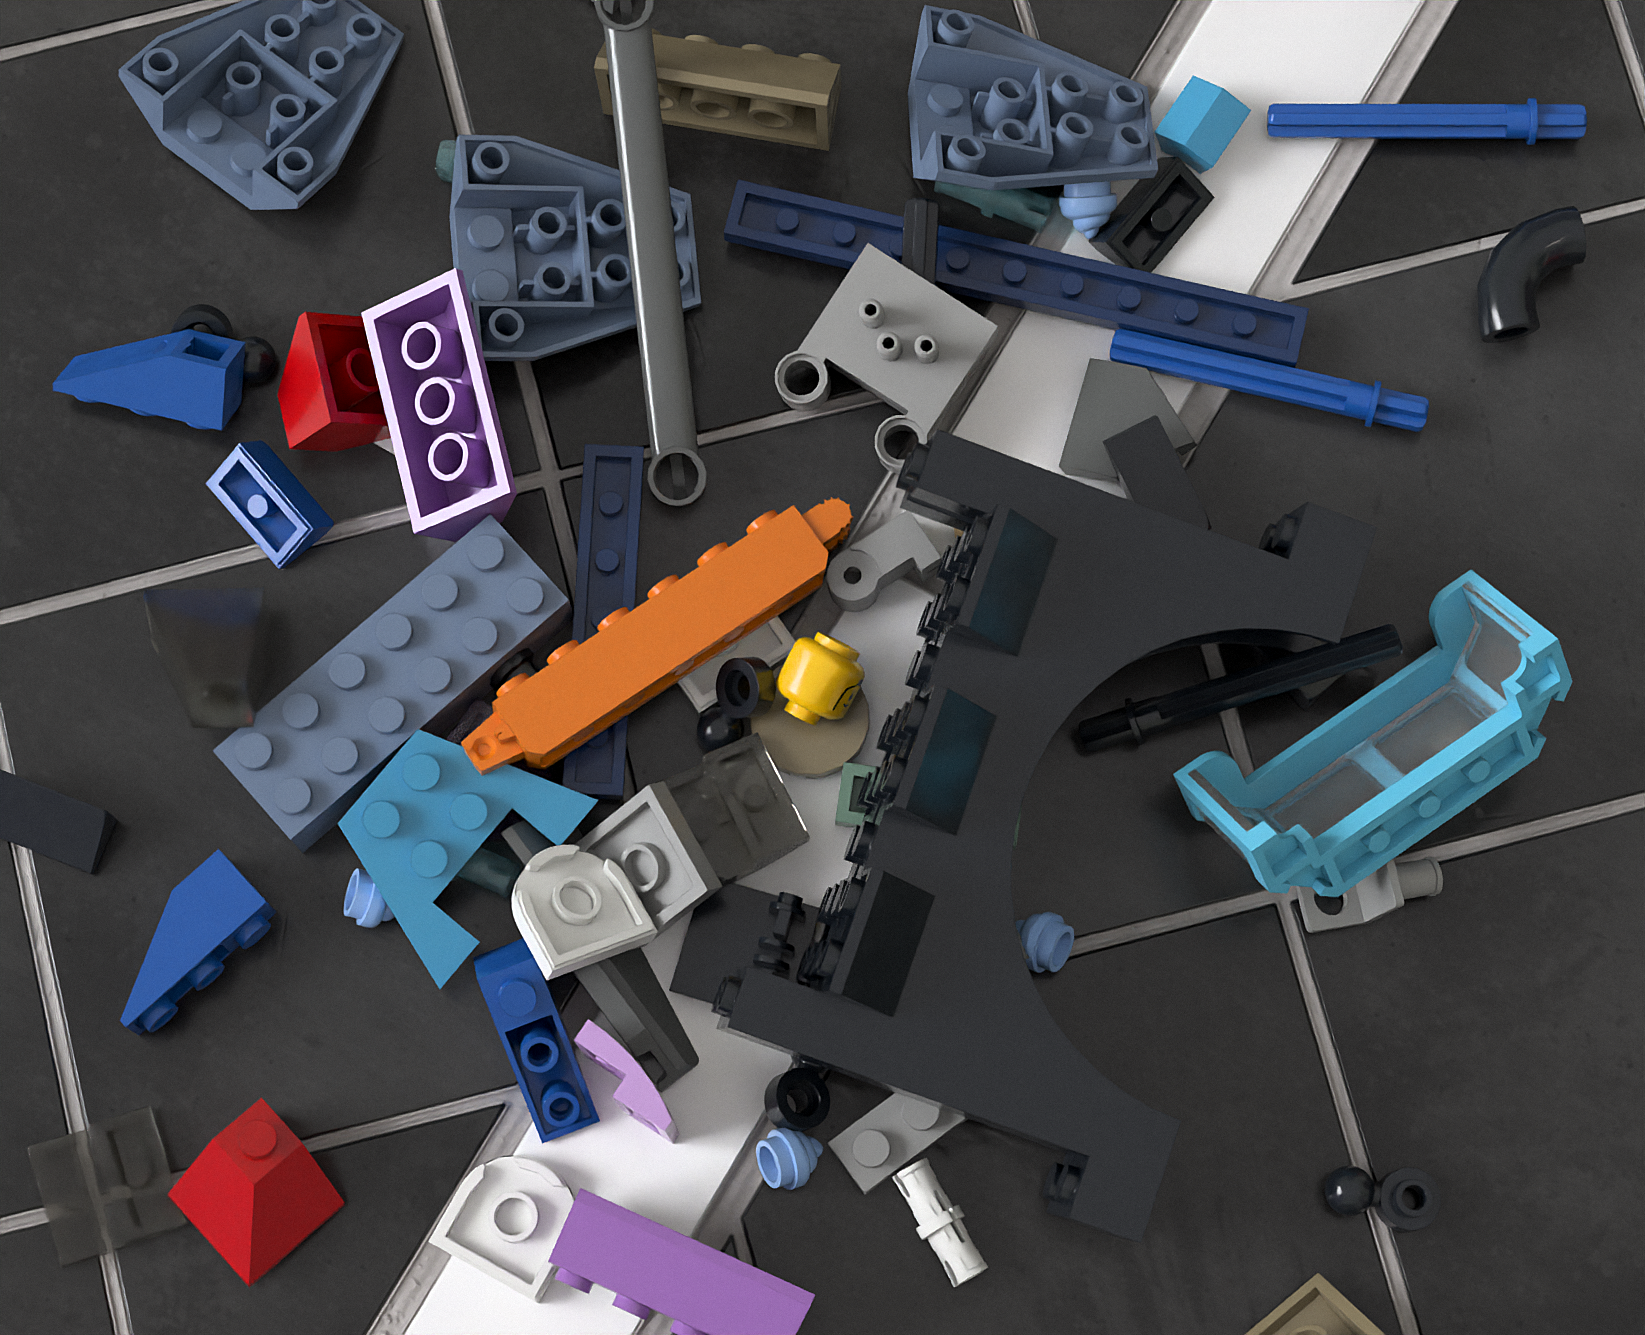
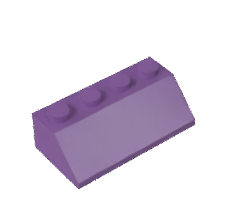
[361,268,517,542]
[548,1188,815,1335]

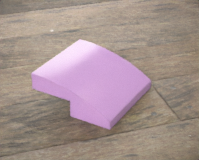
[574,1019,680,1144]

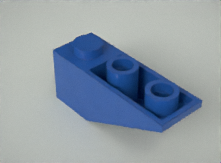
[53,329,246,431]
[120,849,277,1035]
[473,938,600,1144]

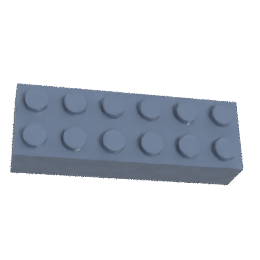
[213,514,574,853]

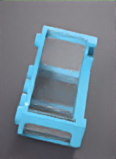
[1173,570,1573,897]

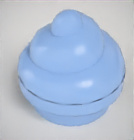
[1059,181,1117,239]
[343,868,395,928]
[1015,912,1074,973]
[756,1128,823,1190]

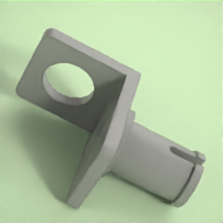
[1295,857,1443,933]

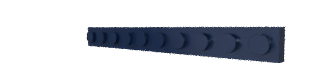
[724,179,1309,368]

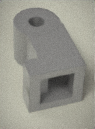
[827,510,942,612]

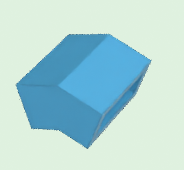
[1155,75,1251,174]

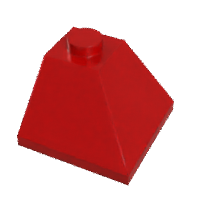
[277,312,391,452]
[168,1097,345,1288]

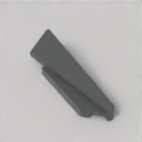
[501,820,699,1092]

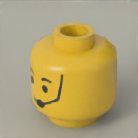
[776,631,865,726]

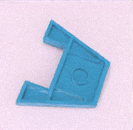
[337,729,598,989]

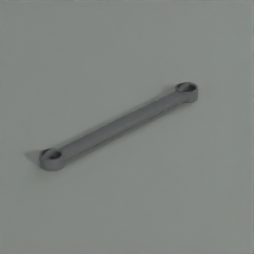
[594,0,707,507]

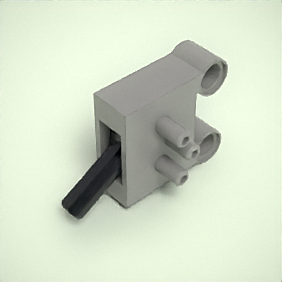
[775,198,998,475]

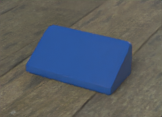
[206,440,334,569]

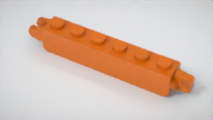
[461,497,853,776]

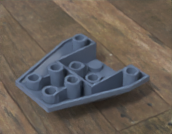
[119,0,404,210]
[908,5,1158,190]
[449,134,701,361]

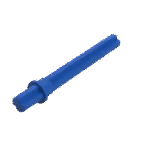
[1267,98,1587,145]
[1109,329,1429,432]

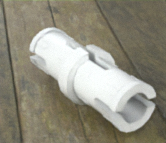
[892,1158,989,1287]

